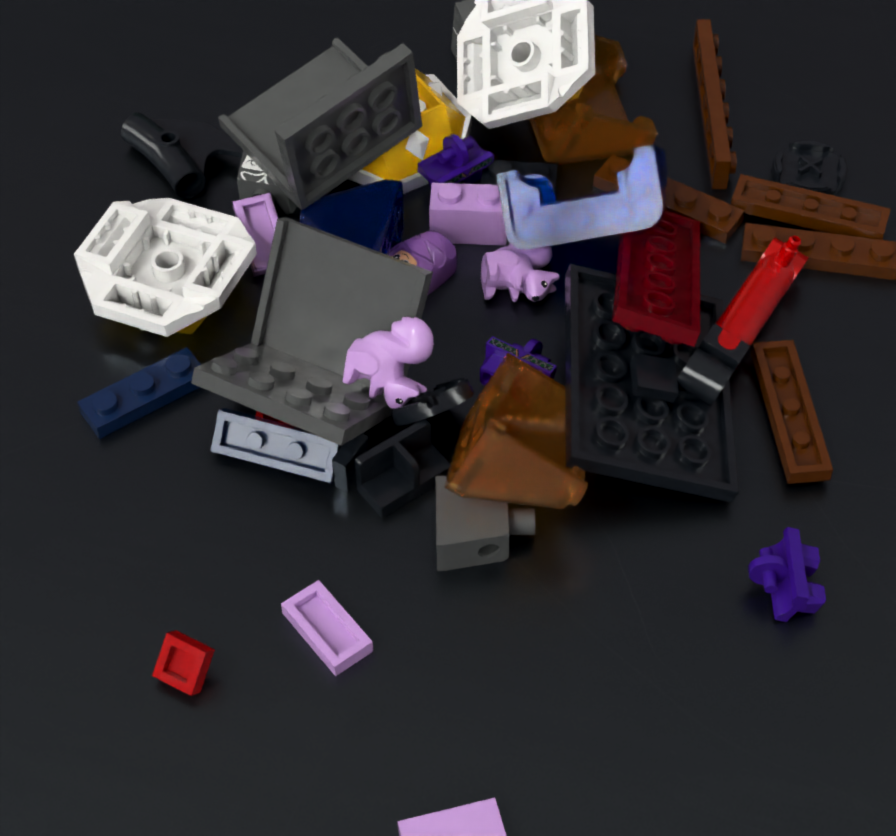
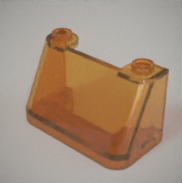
[530,35,658,165]
[444,353,588,509]

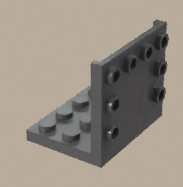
[218,37,422,211]
[191,217,433,446]

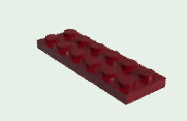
[612,198,700,347]

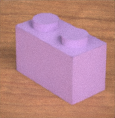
[429,183,509,246]

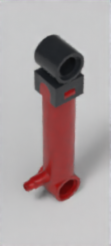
[677,235,809,406]

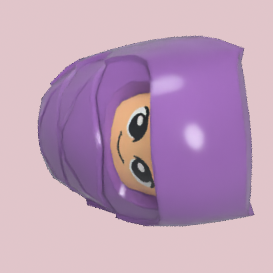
[385,230,457,295]

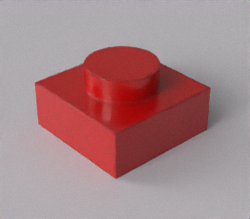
[152,630,215,696]

